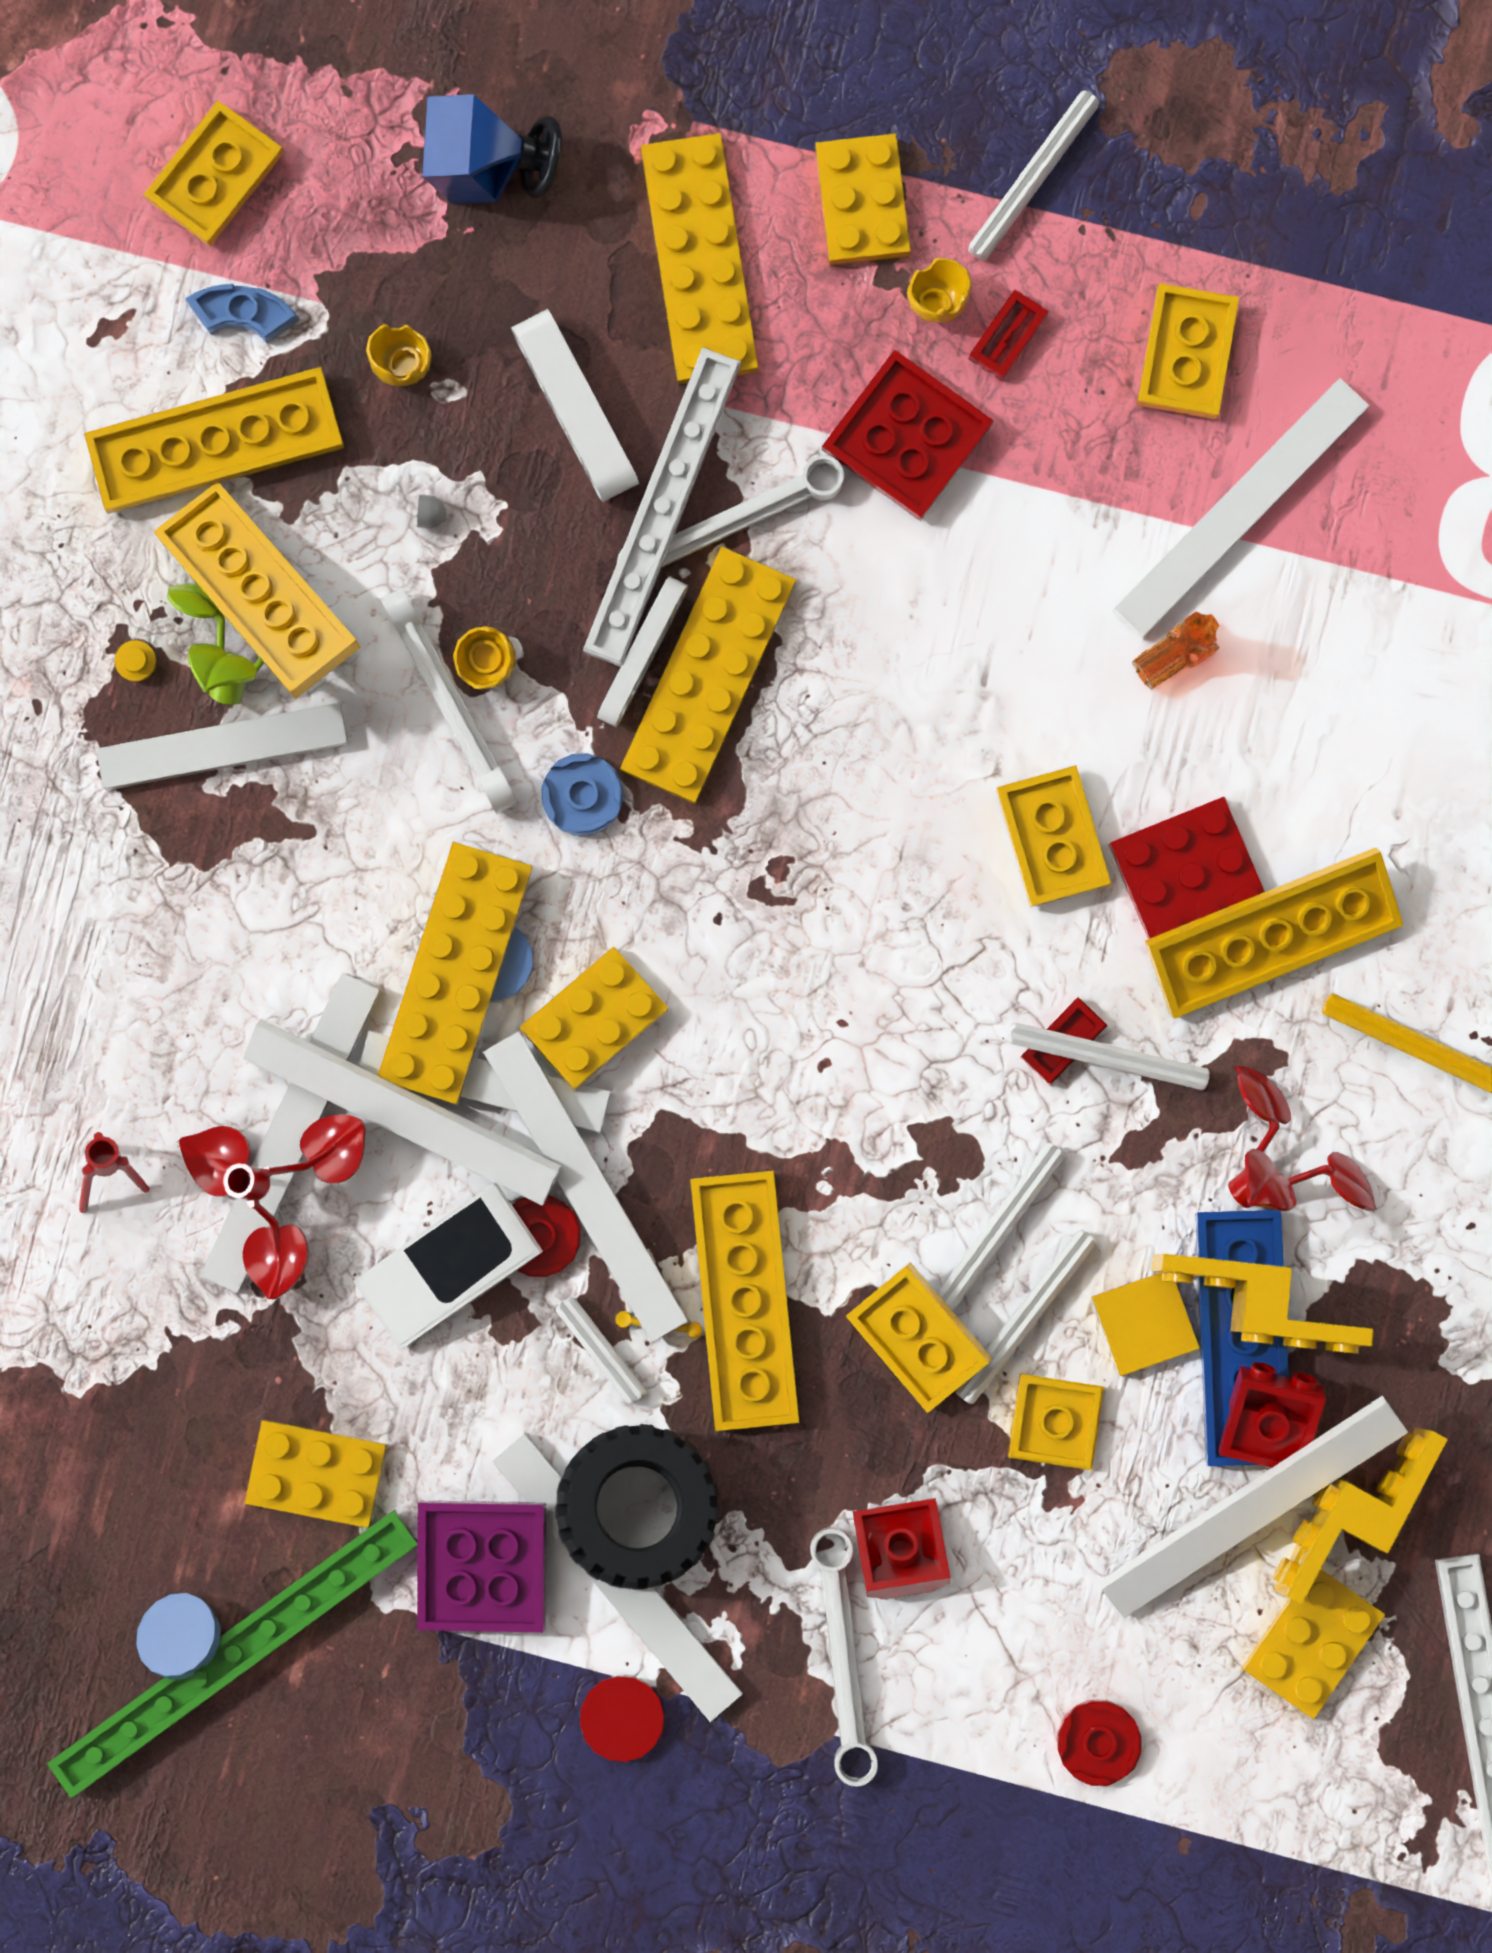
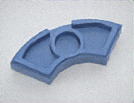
[185,284,300,343]

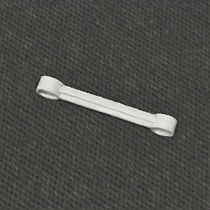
[617,455,844,567]
[380,587,518,814]
[810,1527,878,1786]

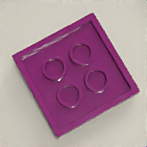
[417,1500,546,1633]

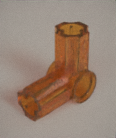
[1132,611,1220,691]

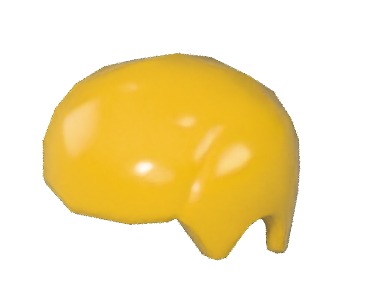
[907,257,972,323]
[366,324,432,387]
[453,626,516,690]

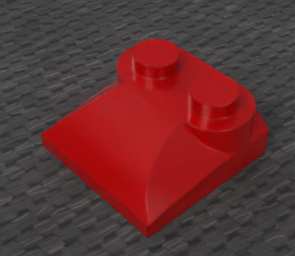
[852,1498,951,1600]

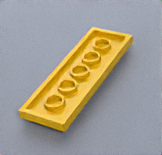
[640,133,758,385]
[84,367,344,514]
[153,481,361,700]
[620,546,796,804]
[378,842,533,1105]
[1145,847,1404,1019]
[690,1171,799,1431]

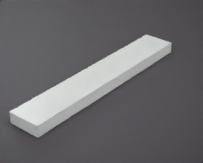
[96,702,349,791]
[359,1031,611,1133]

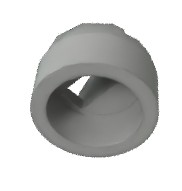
[417,495,446,529]

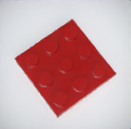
[821,349,994,521]
[1108,796,1265,939]

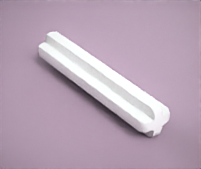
[556,1296,646,1405]

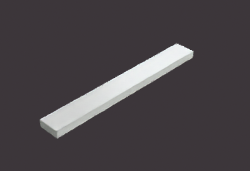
[583,347,741,667]
[1112,378,1370,639]
[200,972,381,1293]
[243,1019,561,1205]
[483,1031,688,1343]
[1099,1395,1408,1618]
[492,1433,743,1722]
[1435,1553,1492,1892]

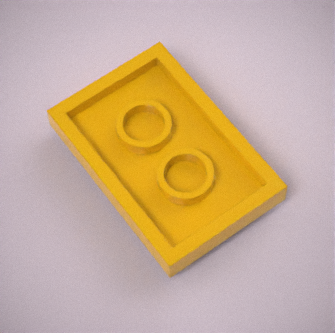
[143,100,284,247]
[815,134,910,265]
[1136,283,1239,420]
[996,765,1111,908]
[519,946,668,1092]
[846,1262,993,1413]
[244,1420,387,1528]
[1242,1569,1385,1720]

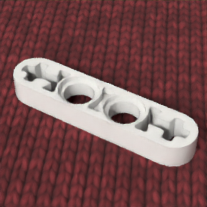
[597,576,688,727]

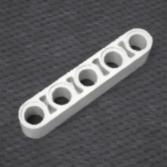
[511,309,639,503]

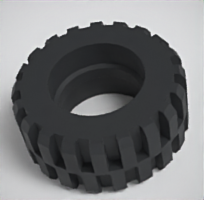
[555,1424,720,1590]

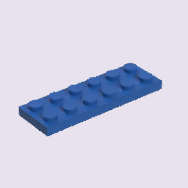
[1195,1210,1289,1466]

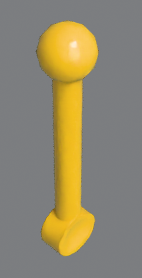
[615,1311,702,1338]

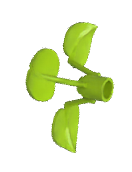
[167,583,264,705]

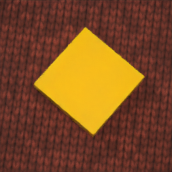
[1091,1272,1200,1376]
[1008,1374,1104,1470]

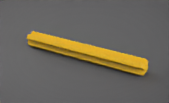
[1322,994,1492,1093]

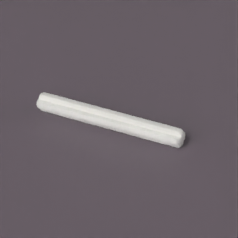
[968,90,1099,261]
[1008,1022,1210,1090]
[937,1143,1065,1311]
[955,1230,1096,1404]

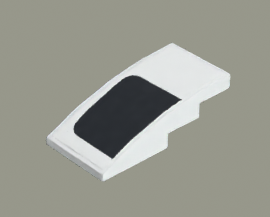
[353,1183,543,1350]

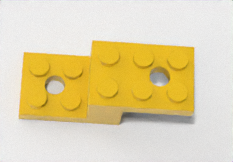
[1151,1254,1373,1354]
[1273,1428,1448,1605]

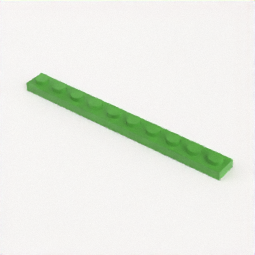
[47,1510,417,1798]

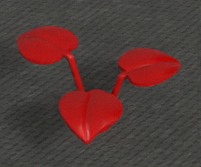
[1228,1066,1377,1212]
[179,1114,366,1300]

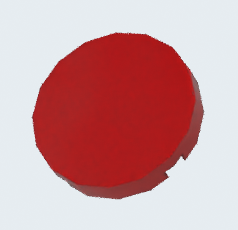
[512,1195,581,1277]
[580,1675,664,1762]
[1057,1699,1142,1786]

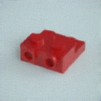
[1219,1362,1326,1468]

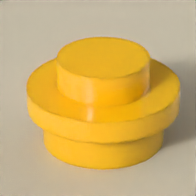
[114,640,157,682]

